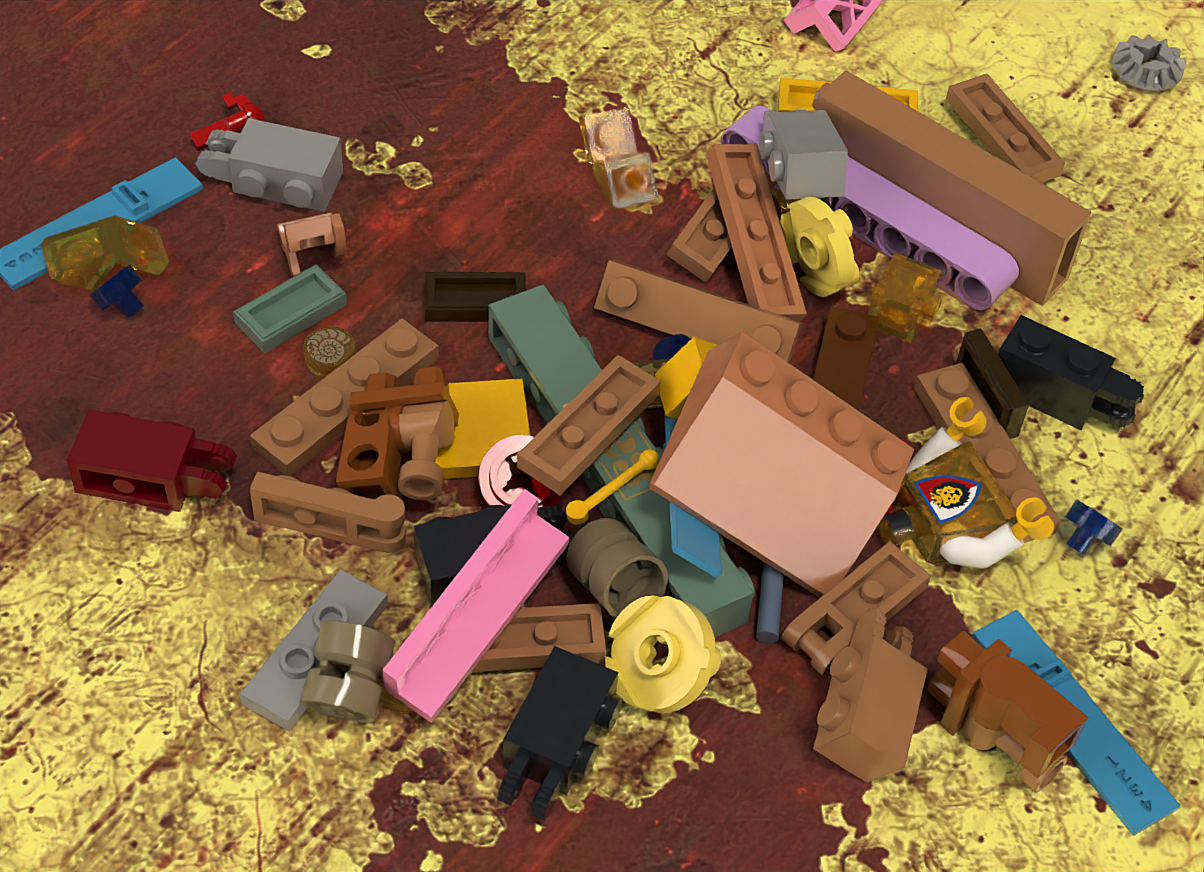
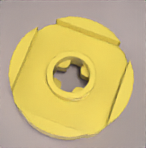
[780,196,860,297]
[605,595,721,714]

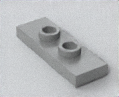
[240,569,388,731]

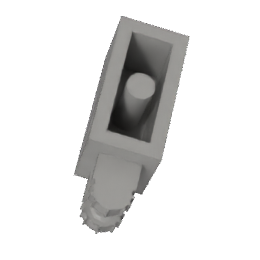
[759,109,848,200]
[195,118,343,212]

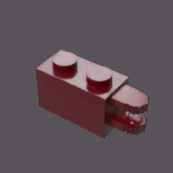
[66,409,238,512]

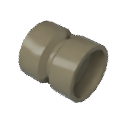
[566,518,668,618]
[300,620,396,723]

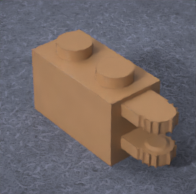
[813,608,927,783]

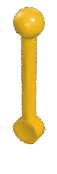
[566,449,660,525]

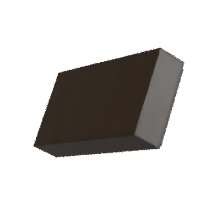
[425,272,526,322]
[956,328,1029,439]

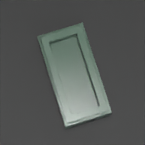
[233,264,347,354]

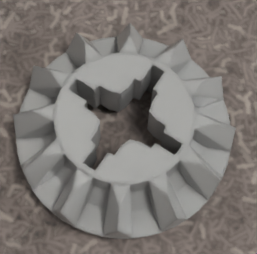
[1112,34,1186,91]

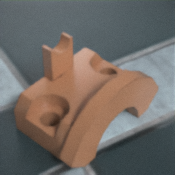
[276,212,346,277]

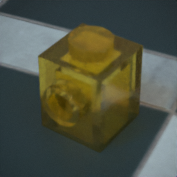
[868,253,944,343]

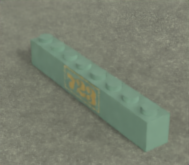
[488,284,755,637]

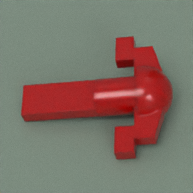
[190,92,264,151]

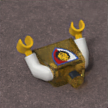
[878,397,1054,569]

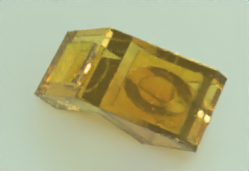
[578,106,659,210]
[41,215,170,291]

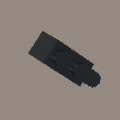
[998,315,1144,431]
[414,504,573,608]
[497,646,623,820]

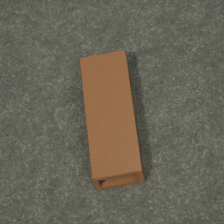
[812,70,1091,306]

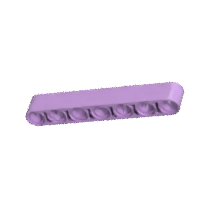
[721,106,1019,310]

